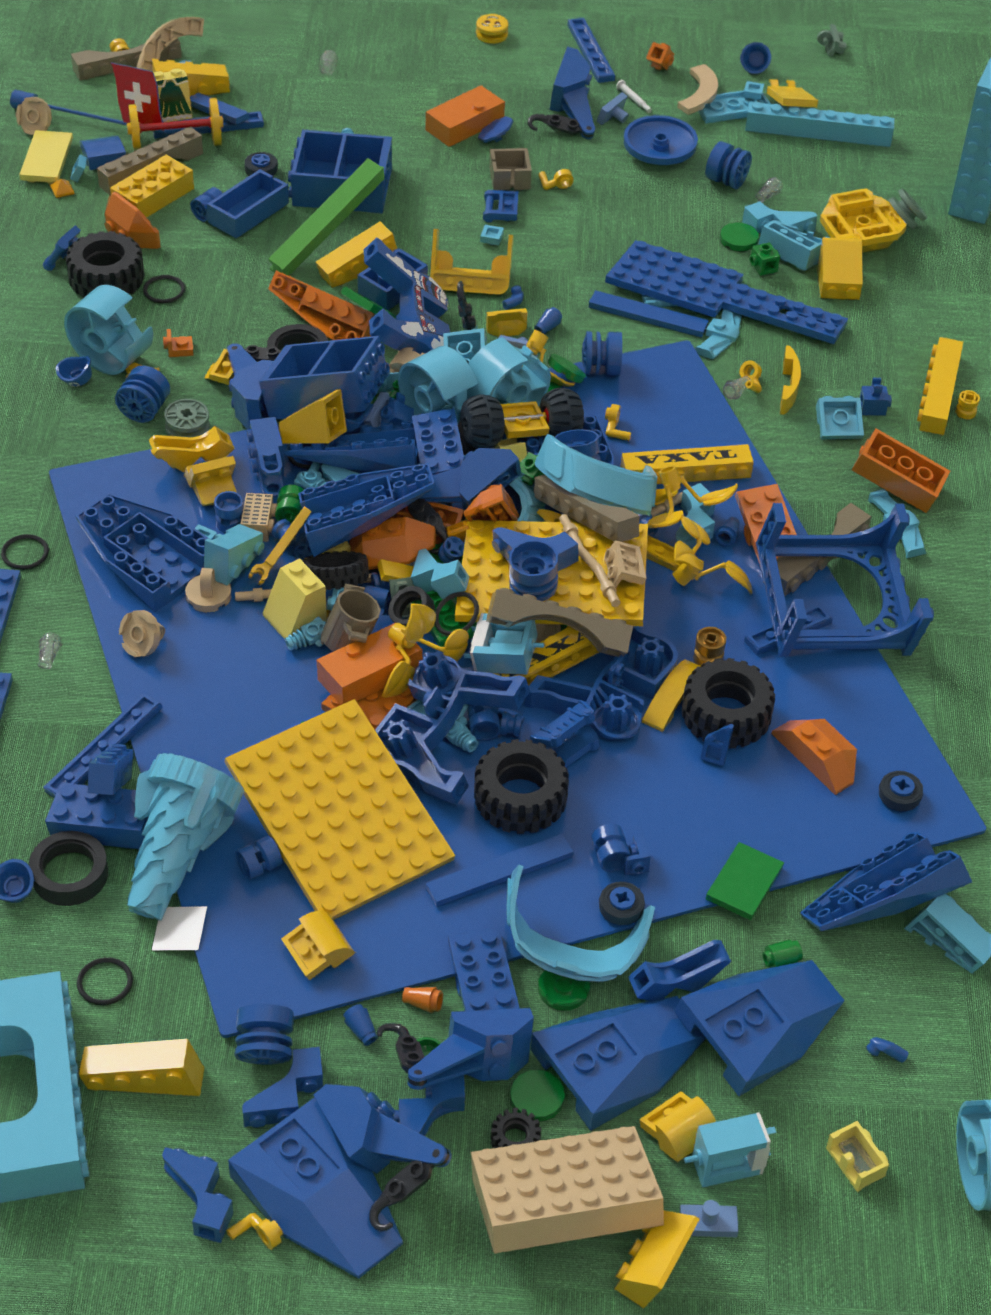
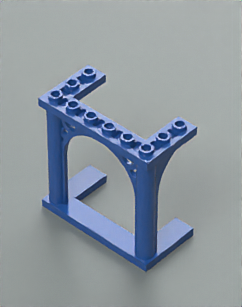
[756,503,934,657]

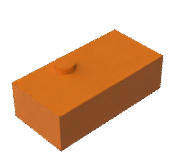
[426,85,505,147]
[852,428,950,513]
[316,623,423,705]

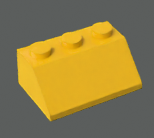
[615,1210,700,1308]

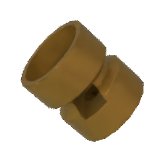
[693,627,726,666]

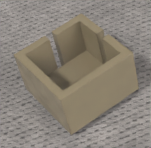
[489,148,532,191]

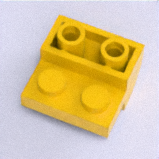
[281,911,355,980]
[639,1091,716,1162]

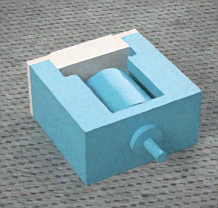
[464,613,544,675]
[684,1112,777,1188]

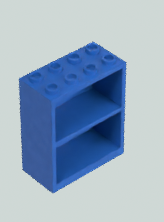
[288,130,392,213]
[259,336,390,419]

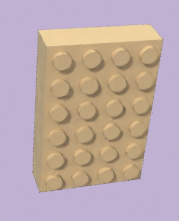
[471,1126,664,1253]

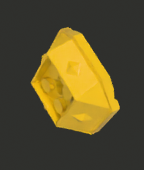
[820,188,907,253]

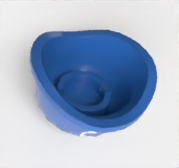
[740,42,771,74]
[56,356,92,387]
[0,859,34,903]

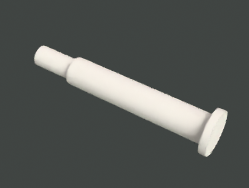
[616,80,652,113]

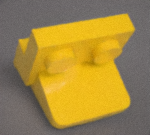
[184,456,237,506]

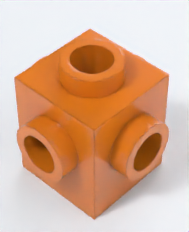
[646,42,674,70]

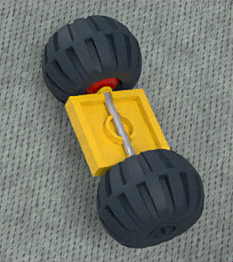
[460,388,584,448]

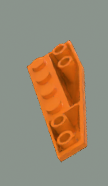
[268,271,376,340]

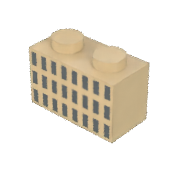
[241,493,277,541]

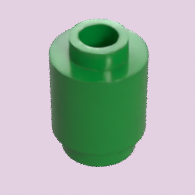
[762,939,803,968]

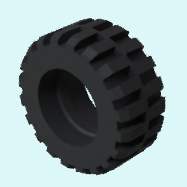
[66,231,144,298]
[682,658,775,749]
[474,739,569,834]

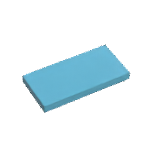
[698,90,771,123]

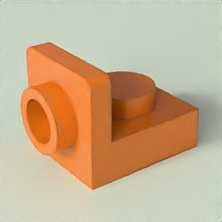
[163,329,194,357]

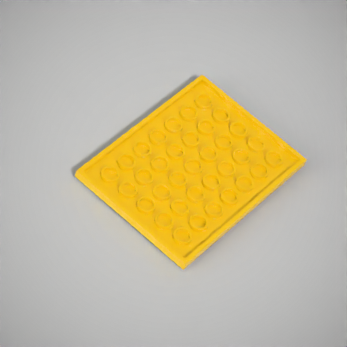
[455,520,648,626]
[225,699,455,920]

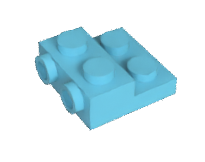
[816,396,864,439]

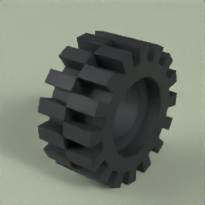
[491,1108,541,1148]

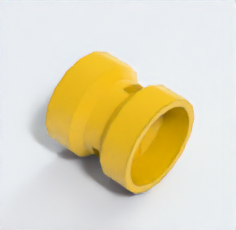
[109,38,129,52]
[956,390,980,420]

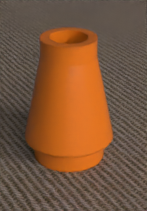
[402,987,443,1013]

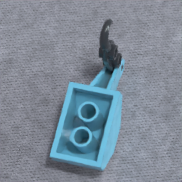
[443,281,488,363]

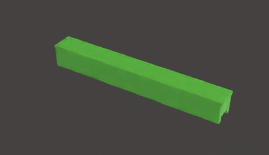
[268,158,384,276]

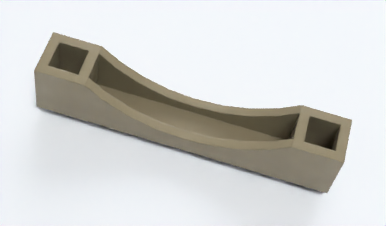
[71,38,182,81]
[97,127,203,195]
[534,474,640,542]
[763,503,871,597]
[486,588,633,657]

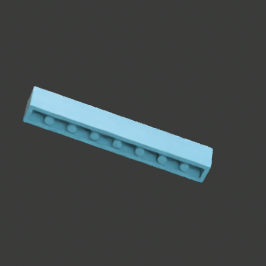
[745,102,894,147]

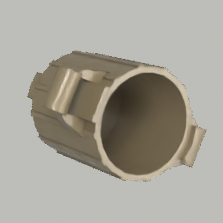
[320,584,381,652]

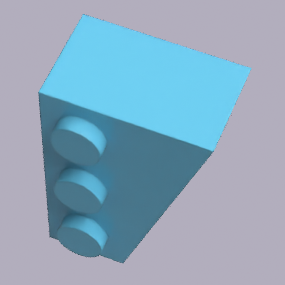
[758,220,830,270]
[204,524,264,586]
[904,894,991,973]

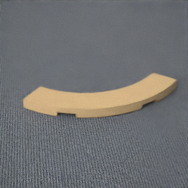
[137,17,204,71]
[678,64,718,115]

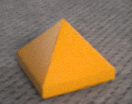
[50,179,74,198]
[447,520,469,542]

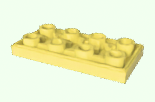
[20,130,73,184]

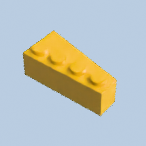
[152,59,230,96]
[316,222,397,288]
[79,1039,204,1096]

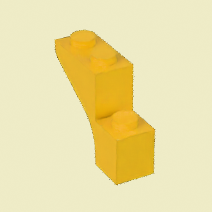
[149,426,235,473]

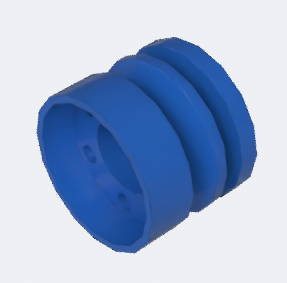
[705,141,752,189]
[582,331,622,376]
[115,365,170,423]
[555,429,601,461]
[509,540,558,601]
[235,1004,294,1065]

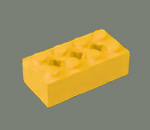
[110,155,194,218]

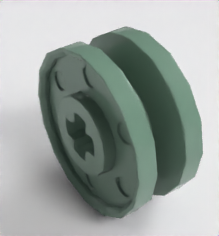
[889,188,928,230]
[164,399,210,437]

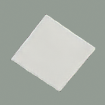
[152,907,207,950]

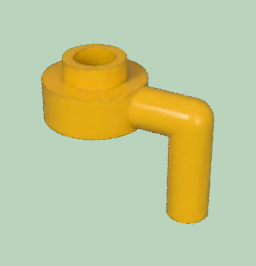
[538,169,574,190]
[740,360,762,393]
[605,404,631,441]
[226,1213,283,1250]

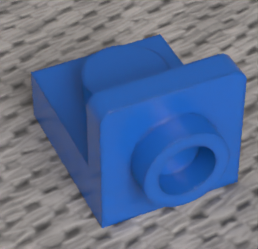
[624,833,651,875]

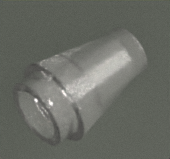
[756,177,783,202]
[723,376,751,400]
[38,633,62,669]

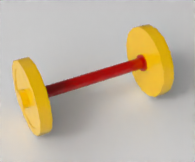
[127,98,223,151]

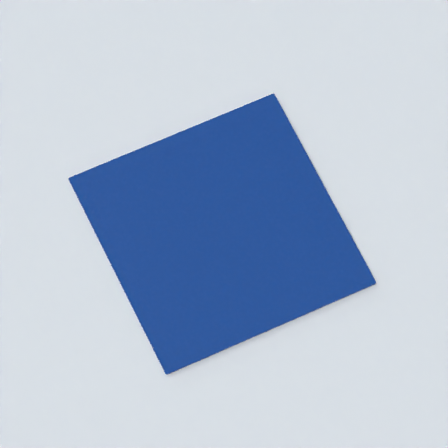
[49,340,986,1038]

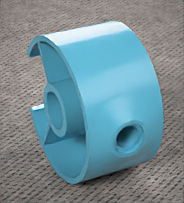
[64,285,153,375]
[467,337,551,406]
[398,346,478,424]
[956,1099,991,1211]

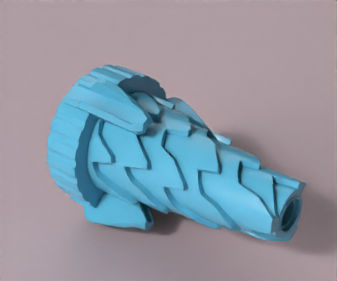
[128,753,244,921]

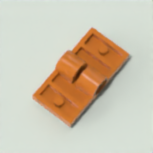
[735,484,797,566]

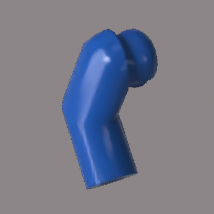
[502,285,524,310]
[866,1037,908,1063]

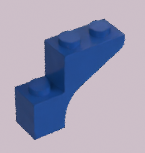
[492,527,579,571]
[628,940,731,1001]
[242,1047,323,1128]
[394,1075,465,1162]
[162,1147,233,1243]

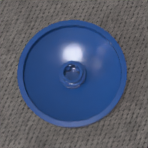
[623,115,698,165]

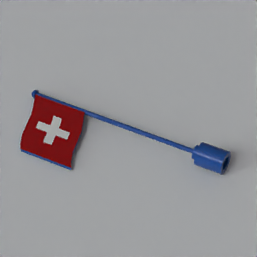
[10,62,169,136]

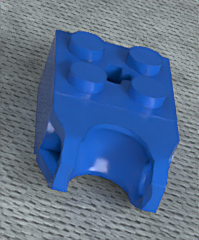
[247,417,285,498]

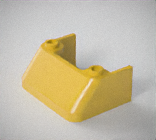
[430,229,514,295]

